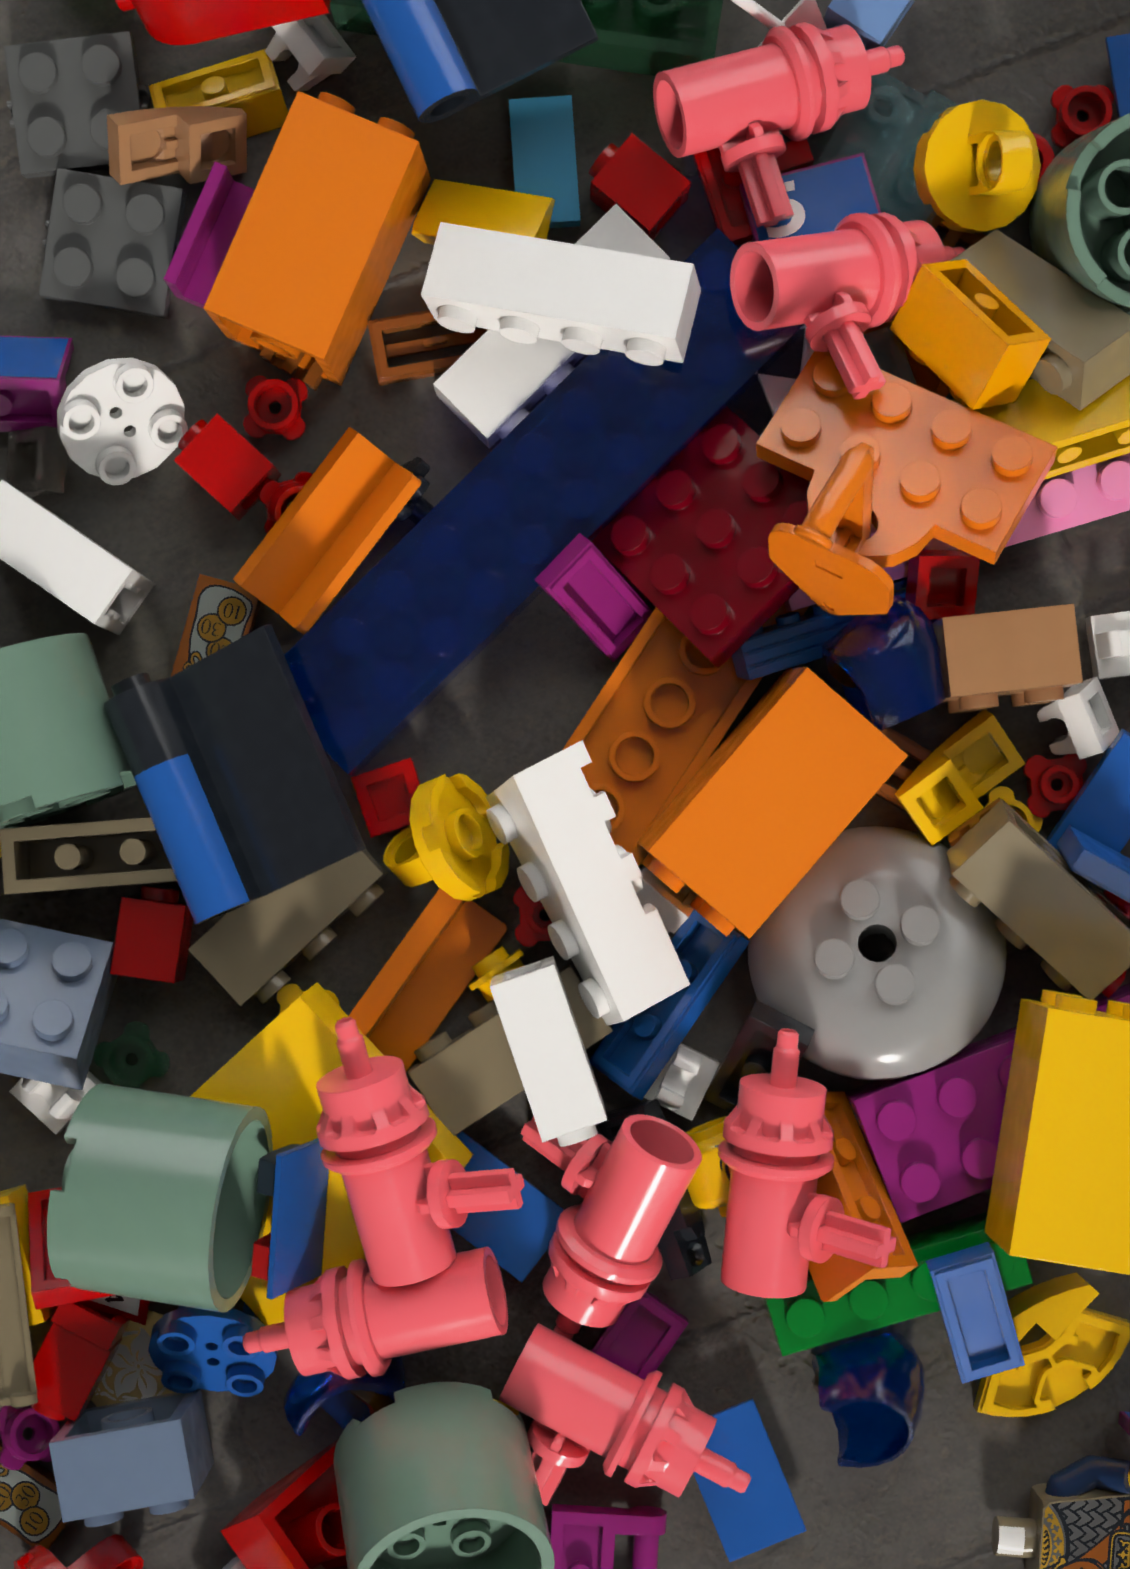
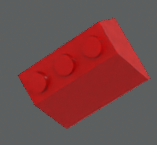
[220,1439,348,1569]

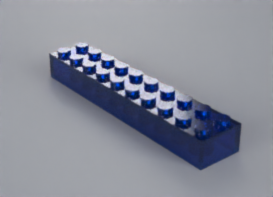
[284,228,806,776]

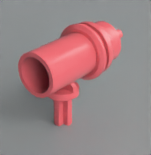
[653,22,905,228]
[730,212,965,399]
[316,1017,525,1287]
[718,1028,896,1298]
[520,1114,702,1340]
[243,1246,508,1380]
[499,1323,751,1506]

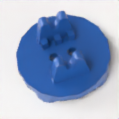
[148,1302,278,1397]

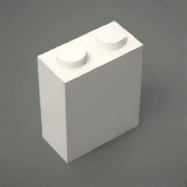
[0,480,155,635]
[490,956,607,1147]

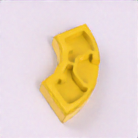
[973,1308,1130,1417]

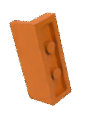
[233,427,421,635]
[348,888,507,1073]
[808,1092,918,1302]

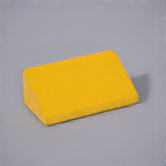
[149,49,288,138]
[411,179,555,245]

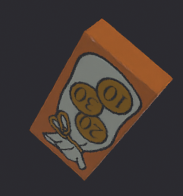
[171,574,261,677]

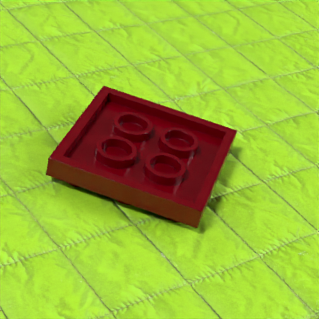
[591,406,810,668]

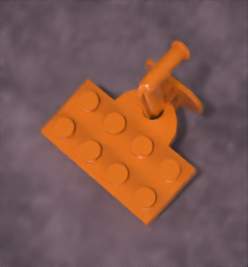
[756,351,1057,616]

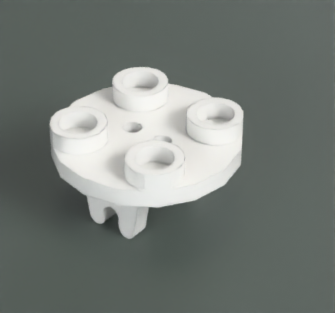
[57,358,188,485]

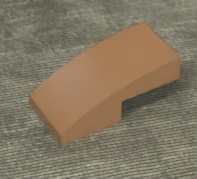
[107,106,247,185]

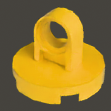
[913,99,1041,234]
[383,773,510,902]

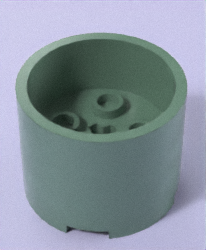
[1029,113,1130,315]
[0,633,137,829]
[47,1083,273,1313]
[333,1382,555,1569]

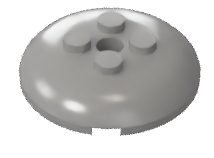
[748,826,1007,1081]

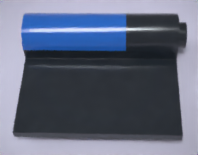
[361,0,599,123]
[104,624,366,925]

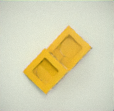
[895,710,1025,846]
[1008,1273,1099,1341]

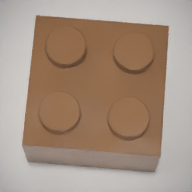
[922,604,1083,714]

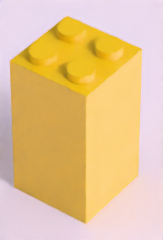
[984,989,1130,1275]

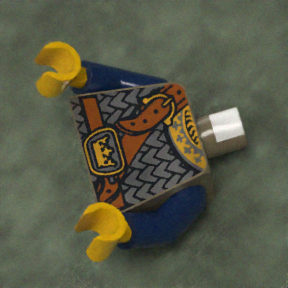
[991,1455,1130,1569]

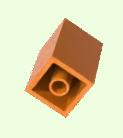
[203,91,431,386]
[637,667,908,939]

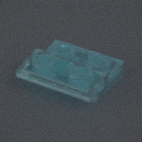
[815,72,958,224]

